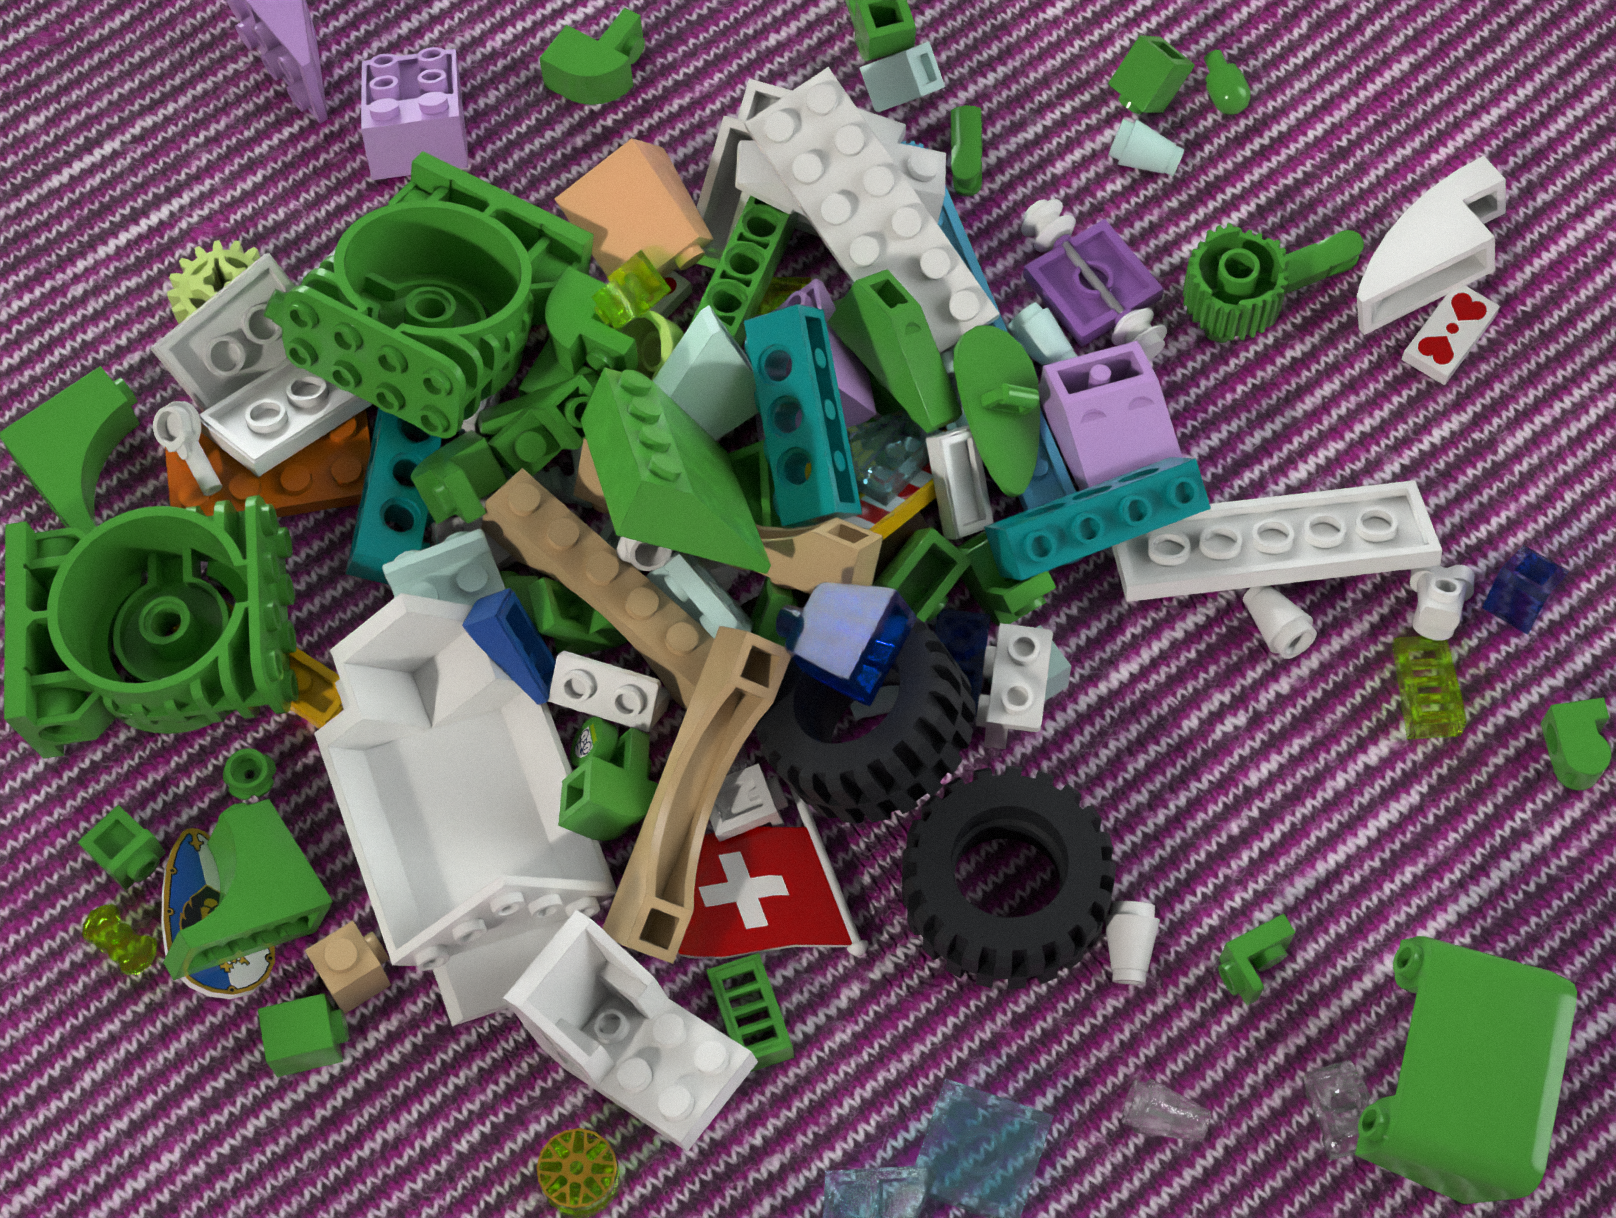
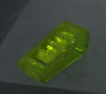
[1392,636,1467,740]

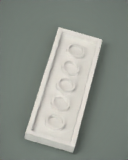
[744,67,1000,354]
[1112,480,1442,602]

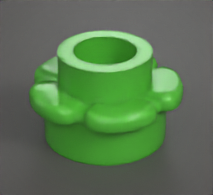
[223,748,276,800]

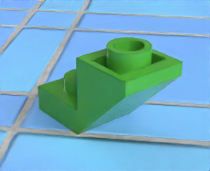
[487,375,594,477]

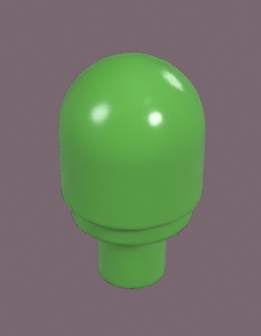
[1204,50,1251,115]

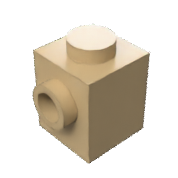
[304,921,391,1014]

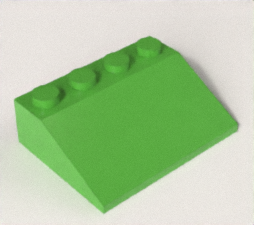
[580,367,771,574]

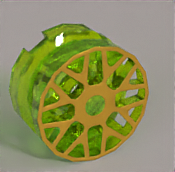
[536,1128,621,1218]

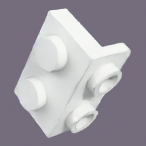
[976,623,1053,749]
[548,651,671,732]

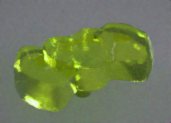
[82,904,158,976]

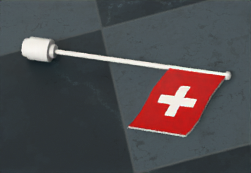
[636,550,868,959]

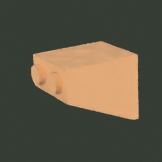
[555,138,714,300]

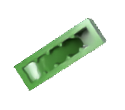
[0,366,140,534]
[163,799,333,980]

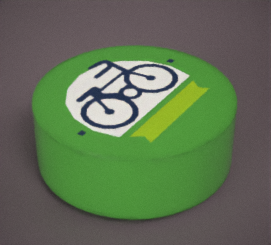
[570,717,618,767]

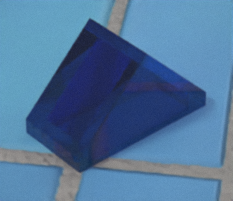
[1482,545,1570,635]

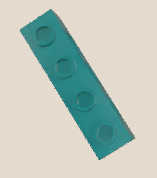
[744,304,862,528]
[345,408,448,585]
[984,457,1211,581]

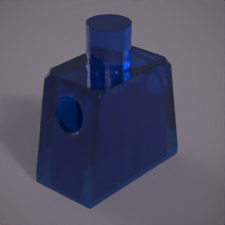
[776,582,917,707]

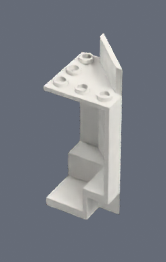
[314,593,617,1026]

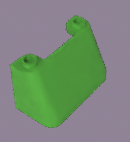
[1355,936,1577,1204]

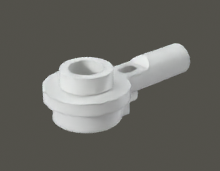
[153,401,222,496]

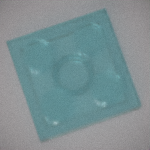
[908,1078,1054,1218]

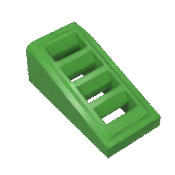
[706,953,794,1072]

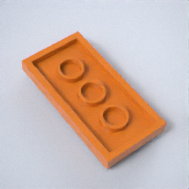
[165,408,372,518]

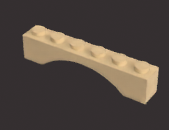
[573,437,883,609]
[481,468,714,711]
[602,626,793,964]

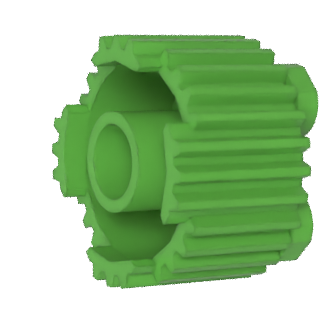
[1183,223,1290,343]

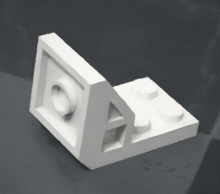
[503,910,758,1152]

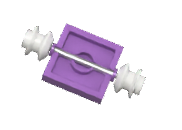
[1021,199,1167,361]

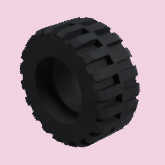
[756,606,975,824]
[902,766,1116,989]

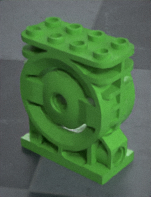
[282,151,594,438]
[4,495,299,759]

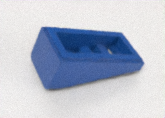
[462,588,556,705]

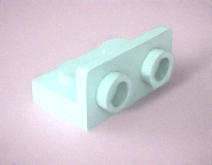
[382,529,506,606]
[646,551,754,639]

